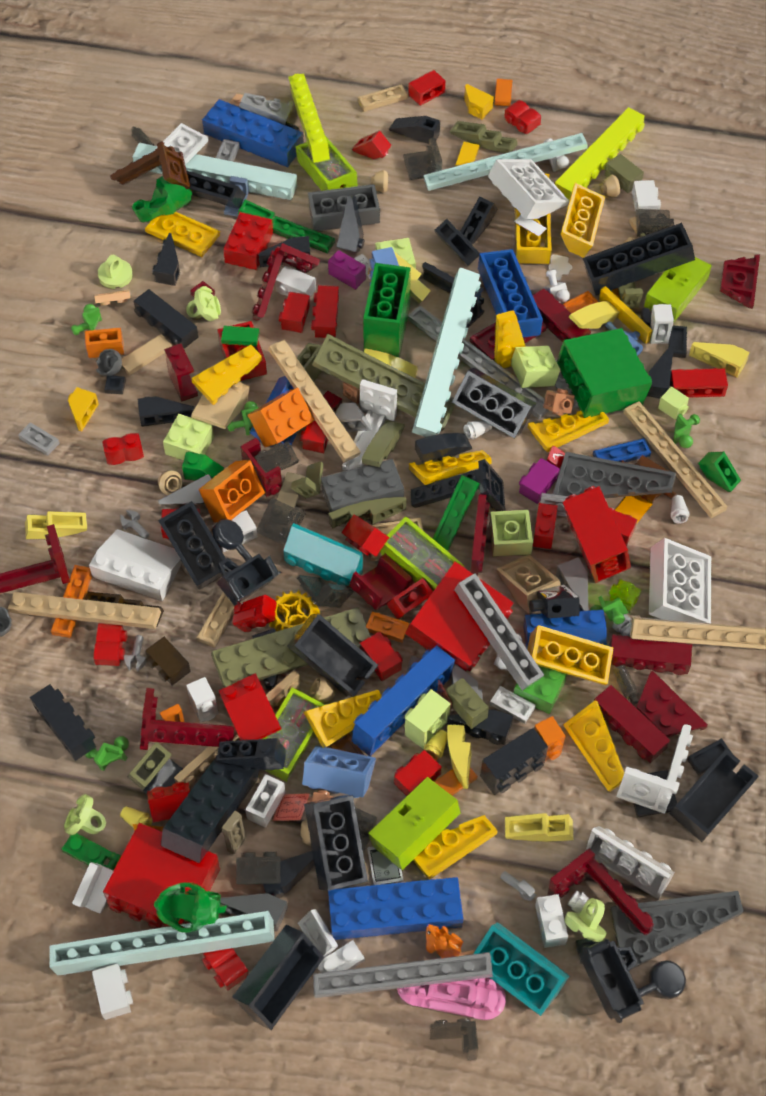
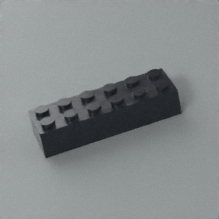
[582,223,695,296]
[161,756,259,863]

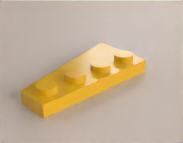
[494,310,526,368]
[192,345,262,405]
[527,411,609,453]
[408,450,492,485]
[303,690,382,748]
[563,701,624,792]
[413,815,497,880]

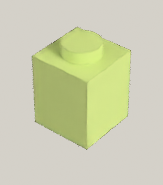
[658,387,689,420]

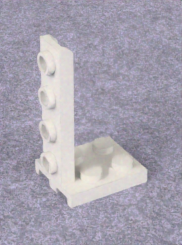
[342,379,397,471]
[616,725,693,814]

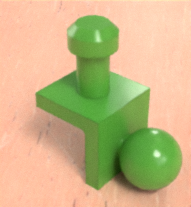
[71,304,102,336]
[227,401,259,436]
[673,414,700,448]
[590,596,628,625]
[85,736,129,771]

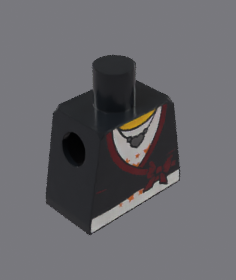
[529,585,580,618]

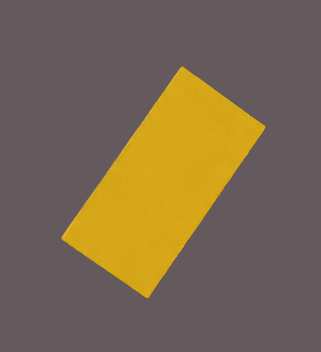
[145,212,220,257]

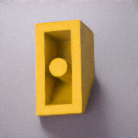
[464,84,494,120]
[68,387,99,432]

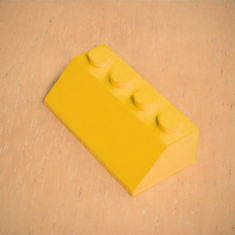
[560,183,605,258]
[527,625,613,685]

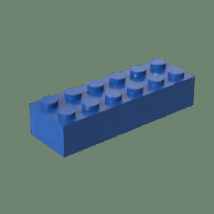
[202,99,304,168]
[478,249,543,338]
[352,645,455,757]
[328,877,464,940]

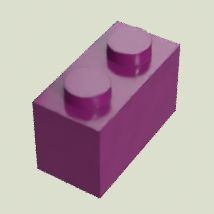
[328,250,366,290]
[519,458,560,504]

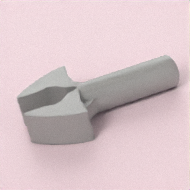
[120,510,149,539]
[124,635,146,672]
[500,872,536,901]

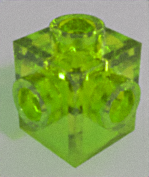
[608,579,641,614]

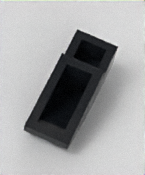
[435,219,480,266]
[415,433,472,463]

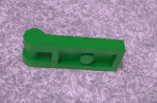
[62,833,121,871]

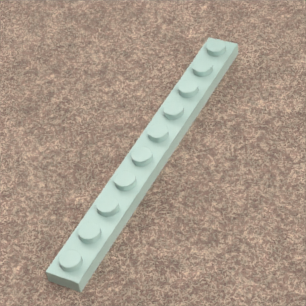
[424,133,587,191]

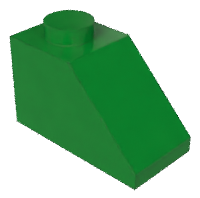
[698,451,741,492]
[182,452,224,481]

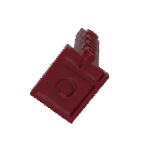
[252,243,320,321]
[0,524,70,593]
[140,688,234,750]
[547,848,654,935]

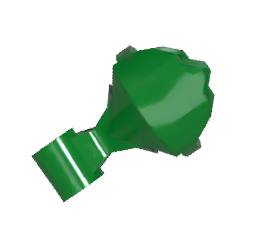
[132,176,192,222]
[154,882,227,933]

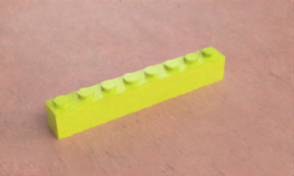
[288,73,330,163]
[554,107,645,200]

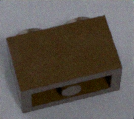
[145,636,191,686]

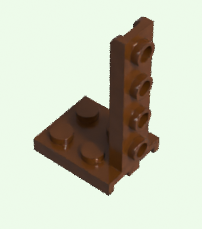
[110,141,190,189]

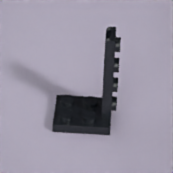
[422,262,485,328]
[411,459,506,511]

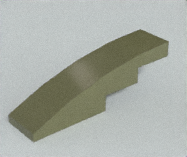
[450,121,518,153]
[361,421,405,468]
[329,497,406,529]

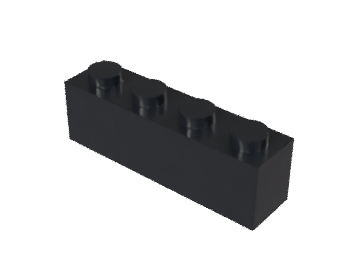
[186,170,246,209]
[133,289,199,349]
[29,684,96,761]

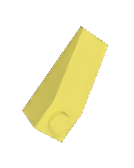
[689,342,750,378]

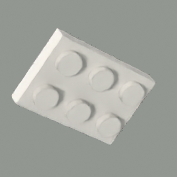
[154,123,208,165]

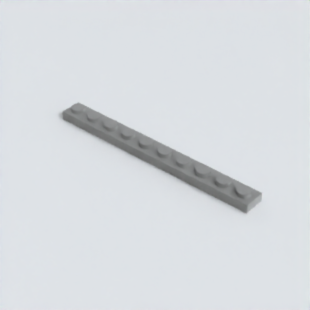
[408,306,550,419]

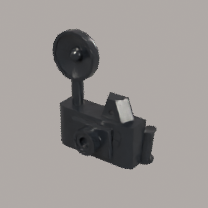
[212,519,282,606]
[581,939,686,1023]

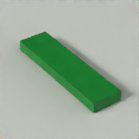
[272,216,335,254]
[432,475,480,551]

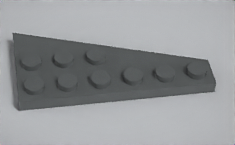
[553,452,676,498]
[610,891,744,970]

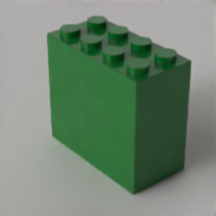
[363,263,411,358]
[557,328,652,418]

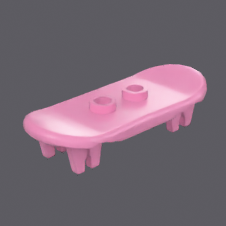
[397,977,506,1020]

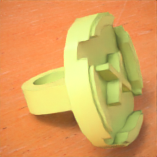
[98,254,132,289]
[186,286,221,321]
[64,794,106,835]
[564,898,606,942]

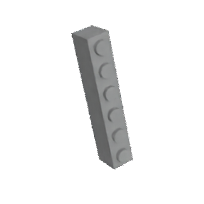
[454,573,544,691]

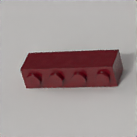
[533,288,591,343]
[610,634,692,675]
[594,685,670,764]

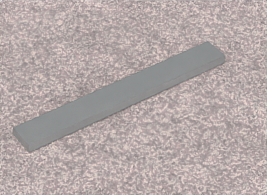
[313,952,493,998]

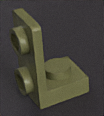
[618,282,643,308]
[291,461,324,499]

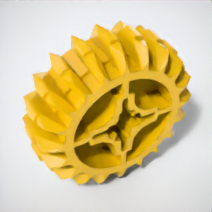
[269,590,320,632]

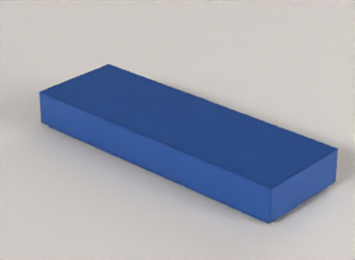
[592,438,651,462]

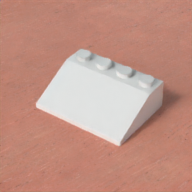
[488,159,569,220]
[89,529,183,601]
[649,538,711,624]
[585,826,674,900]

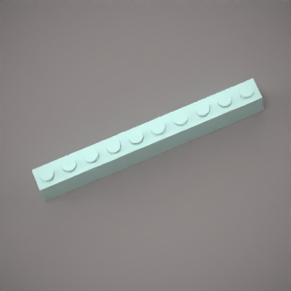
[133,143,297,200]
[412,268,481,437]
[50,911,275,976]

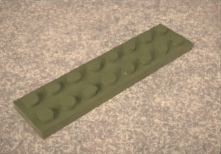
[312,334,455,431]
[211,607,371,688]

